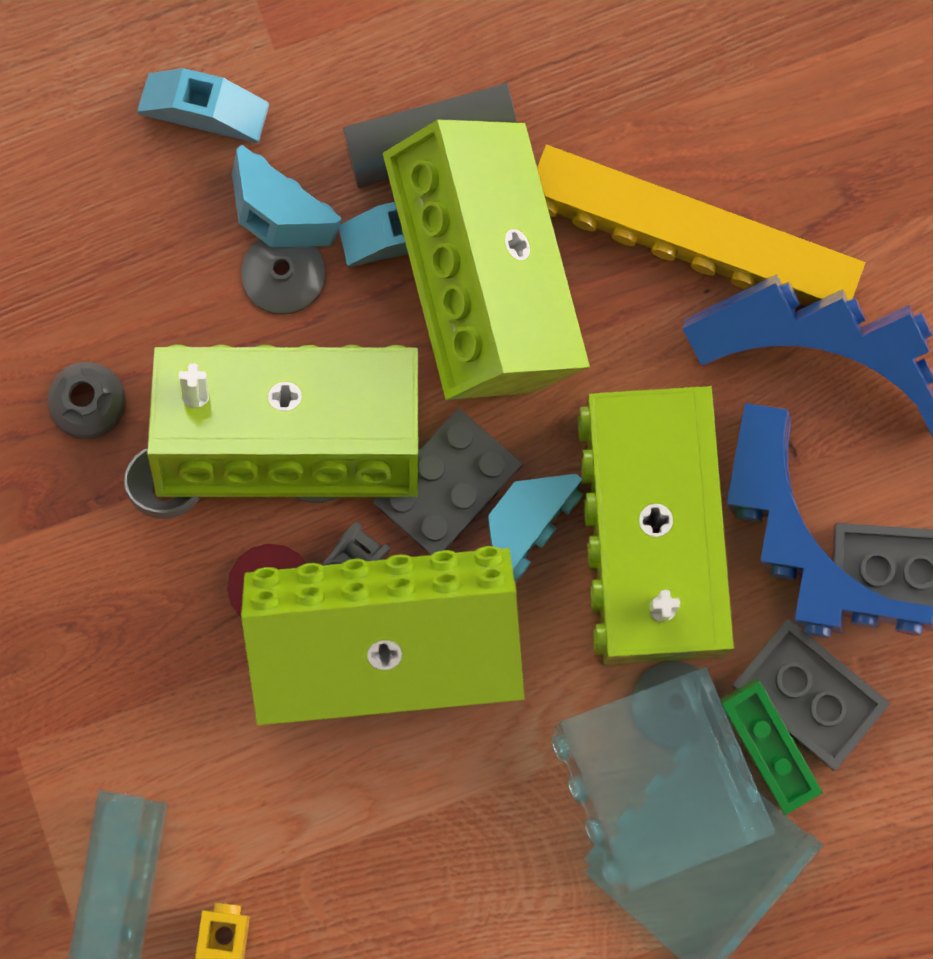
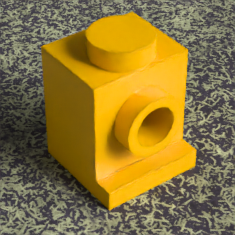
[195,903,250,959]

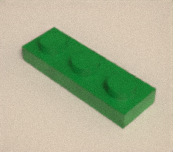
[718,678,823,815]

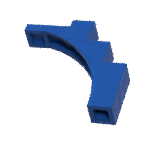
[682,274,933,437]
[726,403,933,638]

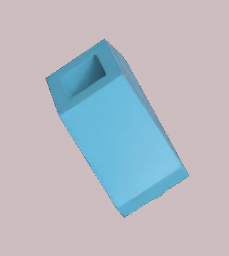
[137,68,269,144]
[231,145,342,248]
[339,202,408,268]
[488,474,583,583]

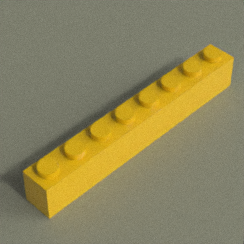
[537,144,866,306]

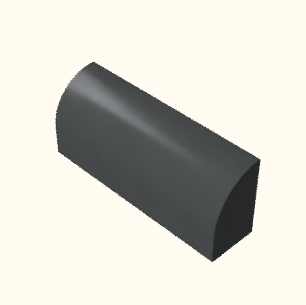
[343,83,517,187]

